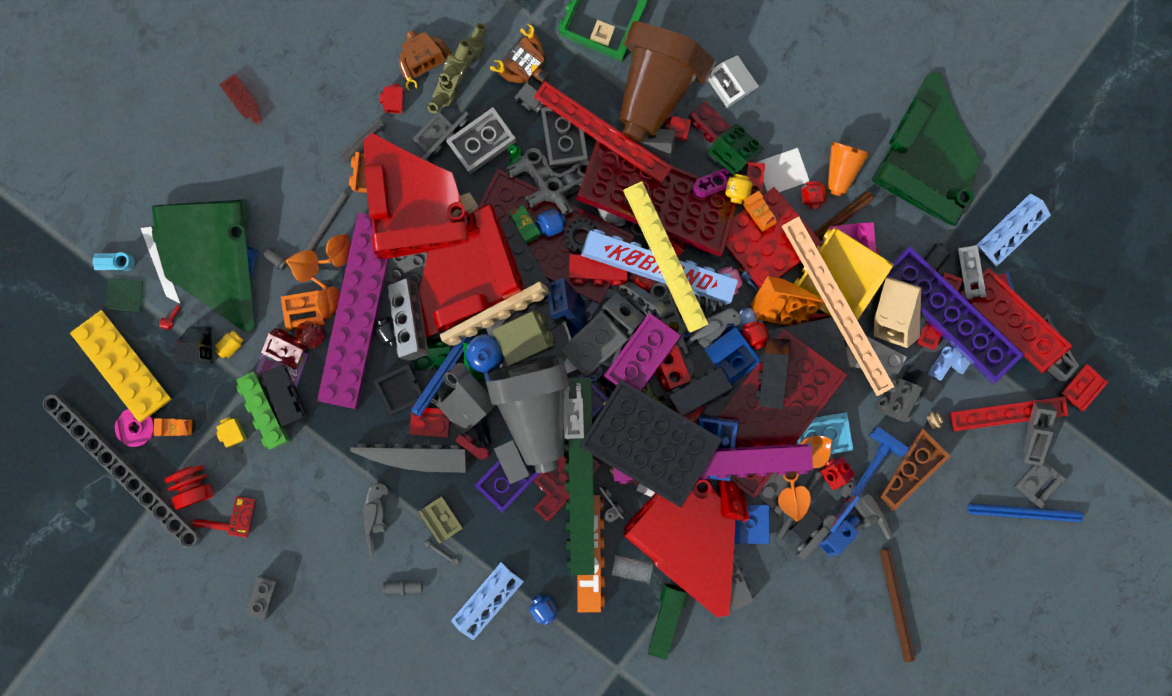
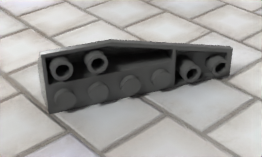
[350,443,468,473]

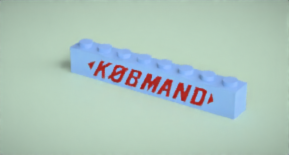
[581,229,738,305]

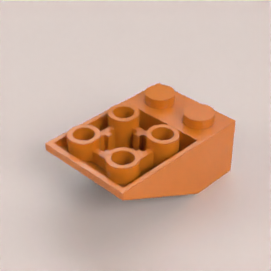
[750,276,823,326]

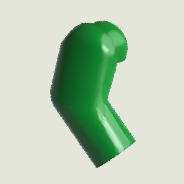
[506,144,522,167]

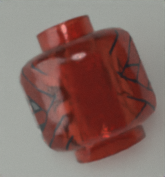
[295,321,324,349]

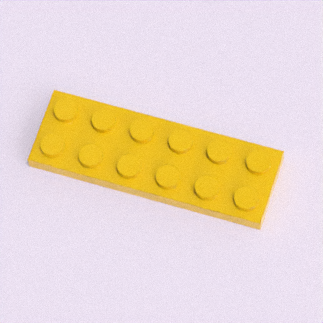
[70,310,172,423]

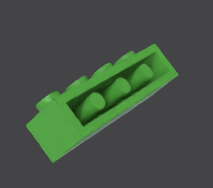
[236,371,290,450]

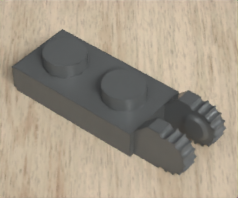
[796,514,836,560]

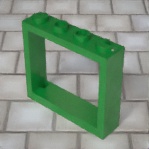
[558,0,649,62]

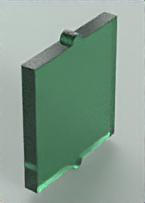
[106,278,144,312]

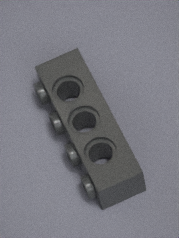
[388,278,429,361]

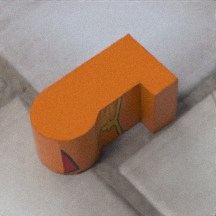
[743,191,777,231]
[154,419,192,436]

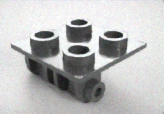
[386,252,428,288]
[599,485,625,522]

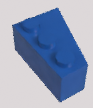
[699,415,739,481]

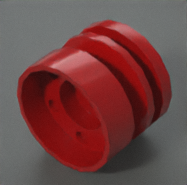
[164,465,215,510]

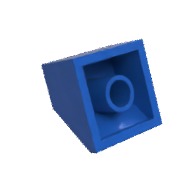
[705,327,760,385]

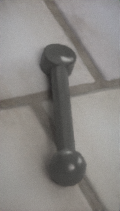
[424,540,459,566]

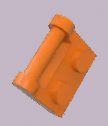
[281,291,325,331]

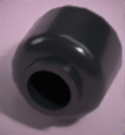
[373,317,396,346]

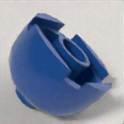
[466,334,504,373]

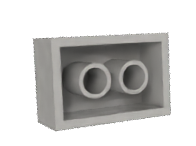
[446,107,516,175]

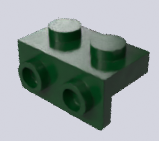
[413,337,451,370]

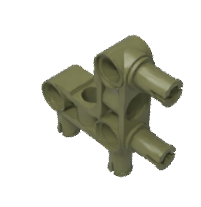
[427,23,487,113]

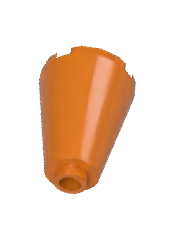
[827,142,869,196]

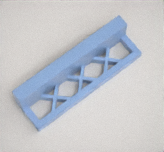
[977,193,1051,267]
[451,562,524,640]

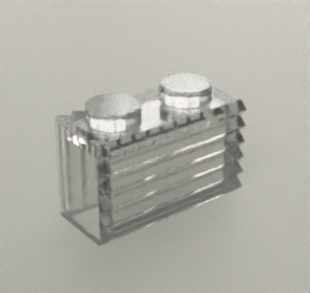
[611,555,653,584]

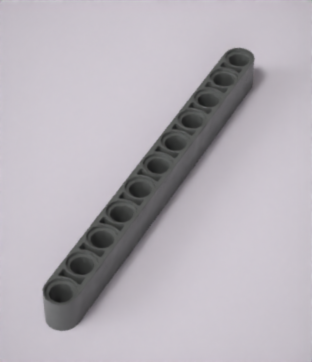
[43,395,202,548]

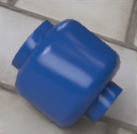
[536,209,566,237]
[529,595,558,625]

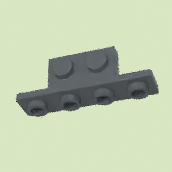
[412,111,469,161]

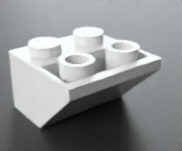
[708,55,759,108]

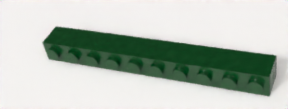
[565,378,595,575]

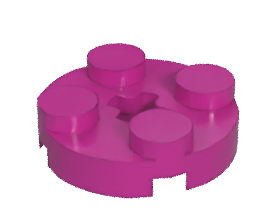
[115,409,154,447]

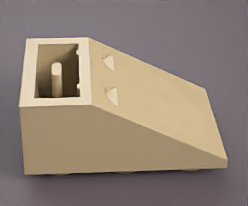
[874,277,921,348]

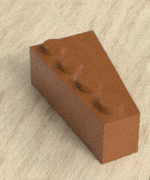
[879,429,951,511]

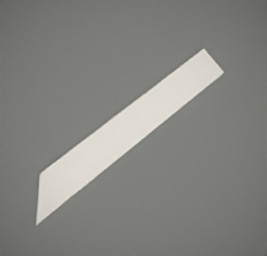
[141,227,180,303]

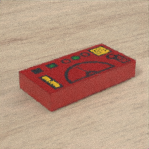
[228,497,256,538]

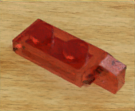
[219,73,262,125]

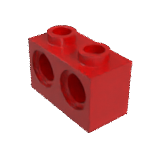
[658,345,691,391]

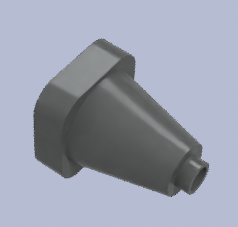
[484,356,569,473]

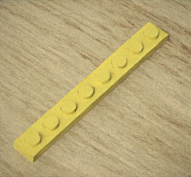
[623,182,708,333]

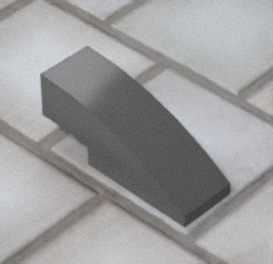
[1023,402,1057,466]

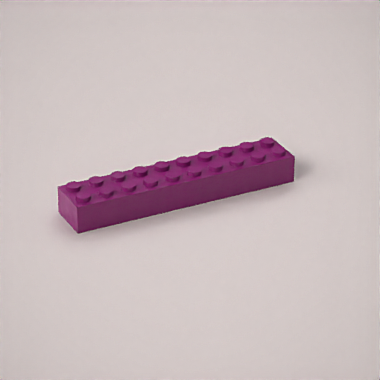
[317,213,389,409]

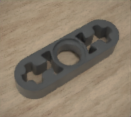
[619,281,667,320]

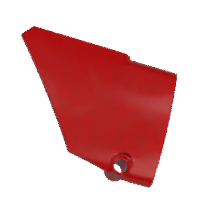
[363,133,469,259]
[419,204,525,338]
[624,479,735,617]

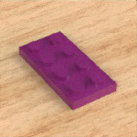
[604,313,681,392]

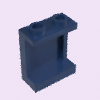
[546,277,588,337]

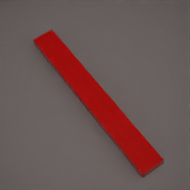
[534,81,672,184]

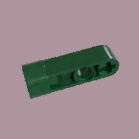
[648,583,689,660]

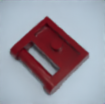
[455,434,490,459]

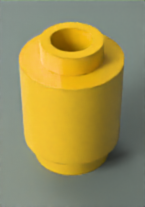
[215,330,244,359]

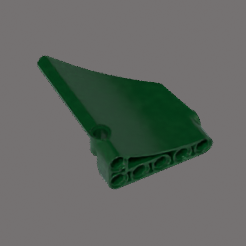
[152,199,255,333]

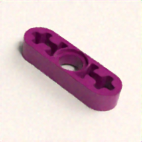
[692,168,742,198]

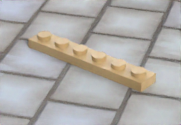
[440,282,549,346]

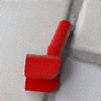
[159,305,181,330]

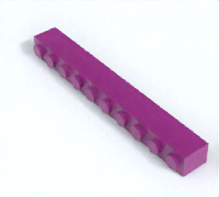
[613,444,813,484]

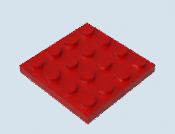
[725,187,823,288]

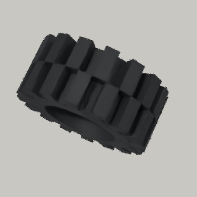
[565,218,598,255]

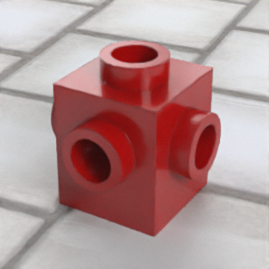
[820,456,855,491]

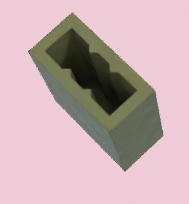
[492,310,554,366]

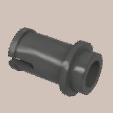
[263,248,288,270]

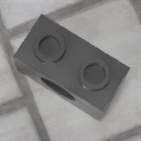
[599,292,646,338]
[246,575,280,620]

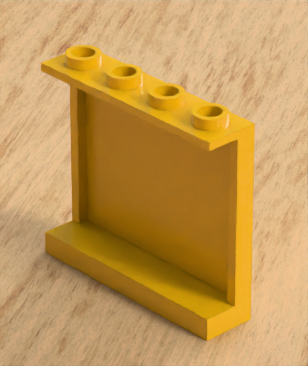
[793,227,894,321]

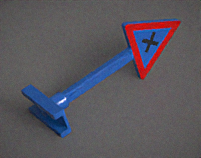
[830,427,910,533]

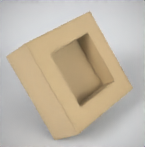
[590,20,615,46]

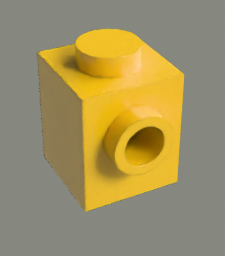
[216,417,247,448]

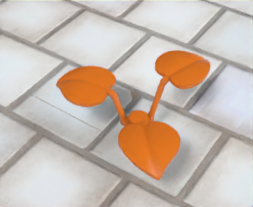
[286,234,351,320]
[778,436,832,522]

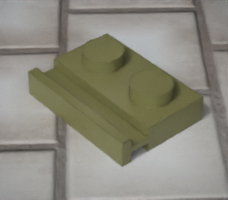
[418,496,463,544]

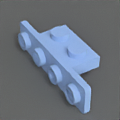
[928,342,970,381]

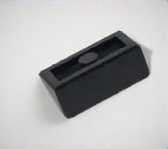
[902,365,945,402]

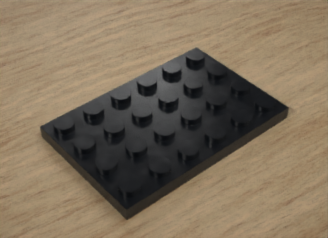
[579,379,723,508]

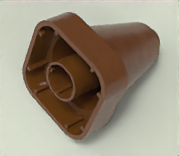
[619,21,716,142]

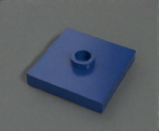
[734,505,770,544]

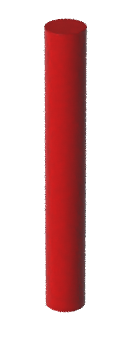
[193,519,252,534]

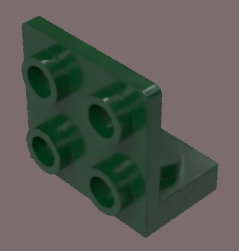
[707,124,764,175]

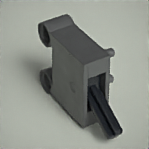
[431,363,496,447]

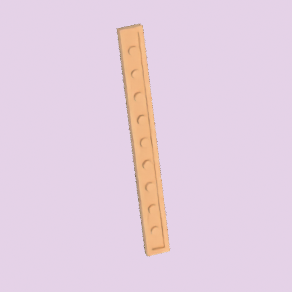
[782,217,894,396]

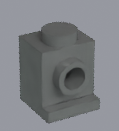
[514,82,545,113]

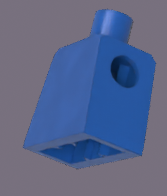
[818,515,861,556]

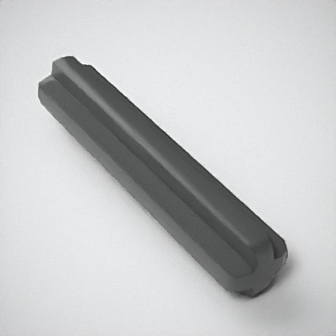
[338,118,385,162]

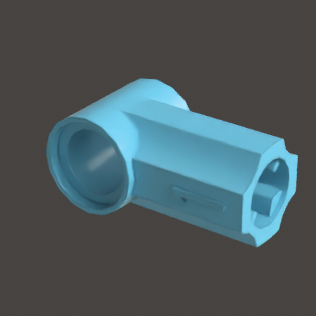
[93,252,135,271]

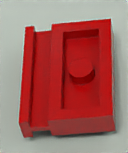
[1060,364,1108,411]
[410,407,450,437]
[718,480,750,522]

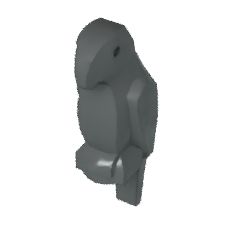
[681,307,741,353]
[840,480,893,539]
[363,483,388,556]

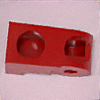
[747,162,765,196]

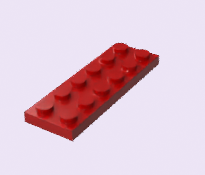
[960,267,1072,374]

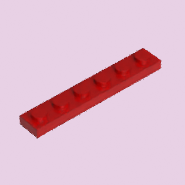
[950,397,1068,431]

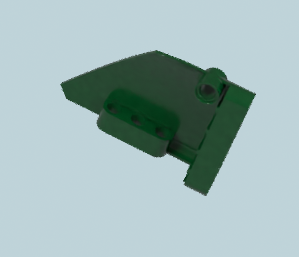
[871,72,980,226]

